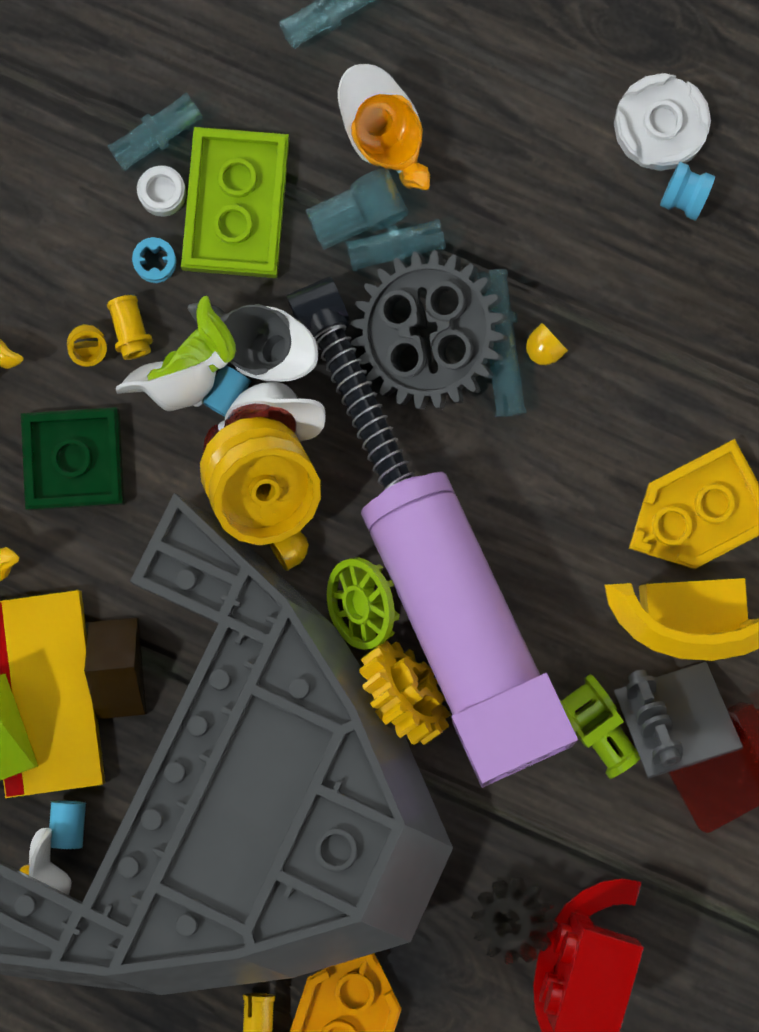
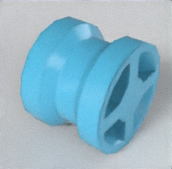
[660,161,715,221]

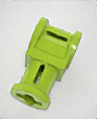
[559,674,640,779]

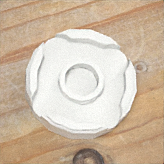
[614,73,711,171]

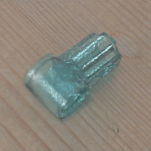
[305,168,409,250]

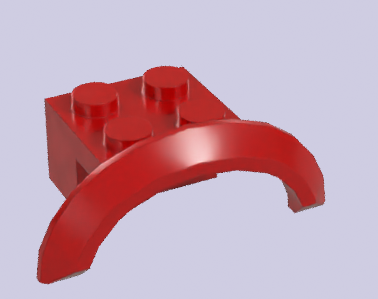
[533,878,644,1032]

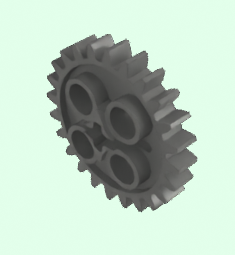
[350,251,508,409]

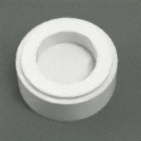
[137,166,186,217]

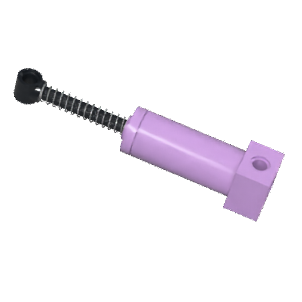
[286,276,578,788]

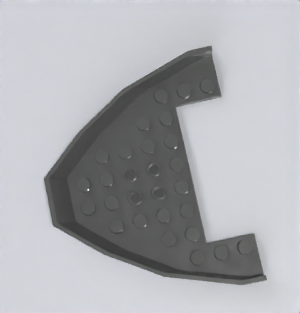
[0,493,453,995]

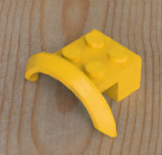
[604,578,759,661]

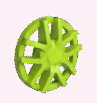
[327,557,400,650]

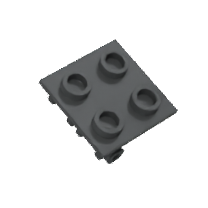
[614,662,743,779]

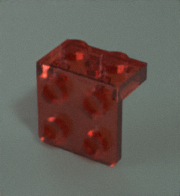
[668,702,759,833]

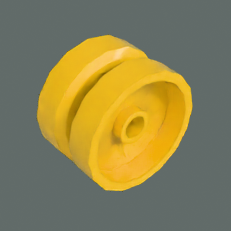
[200,417,321,545]

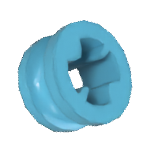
[132,237,177,283]

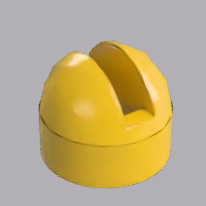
[526,323,568,365]
[67,324,107,367]
[269,531,309,571]

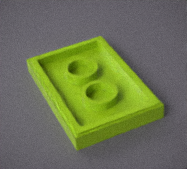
[181,127,289,278]

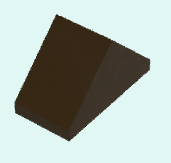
[84,618,146,719]

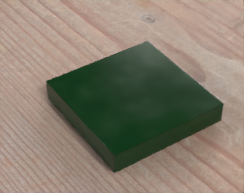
[21,407,125,511]

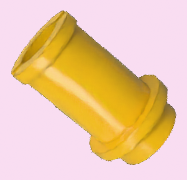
[107,295,153,360]
[243,993,275,1032]

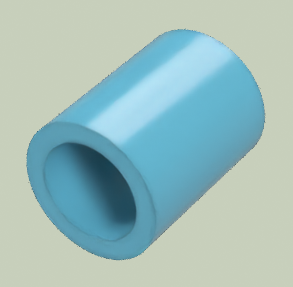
[203,365,252,417]
[49,800,86,849]

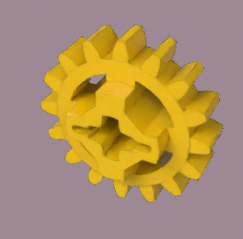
[359,641,450,745]

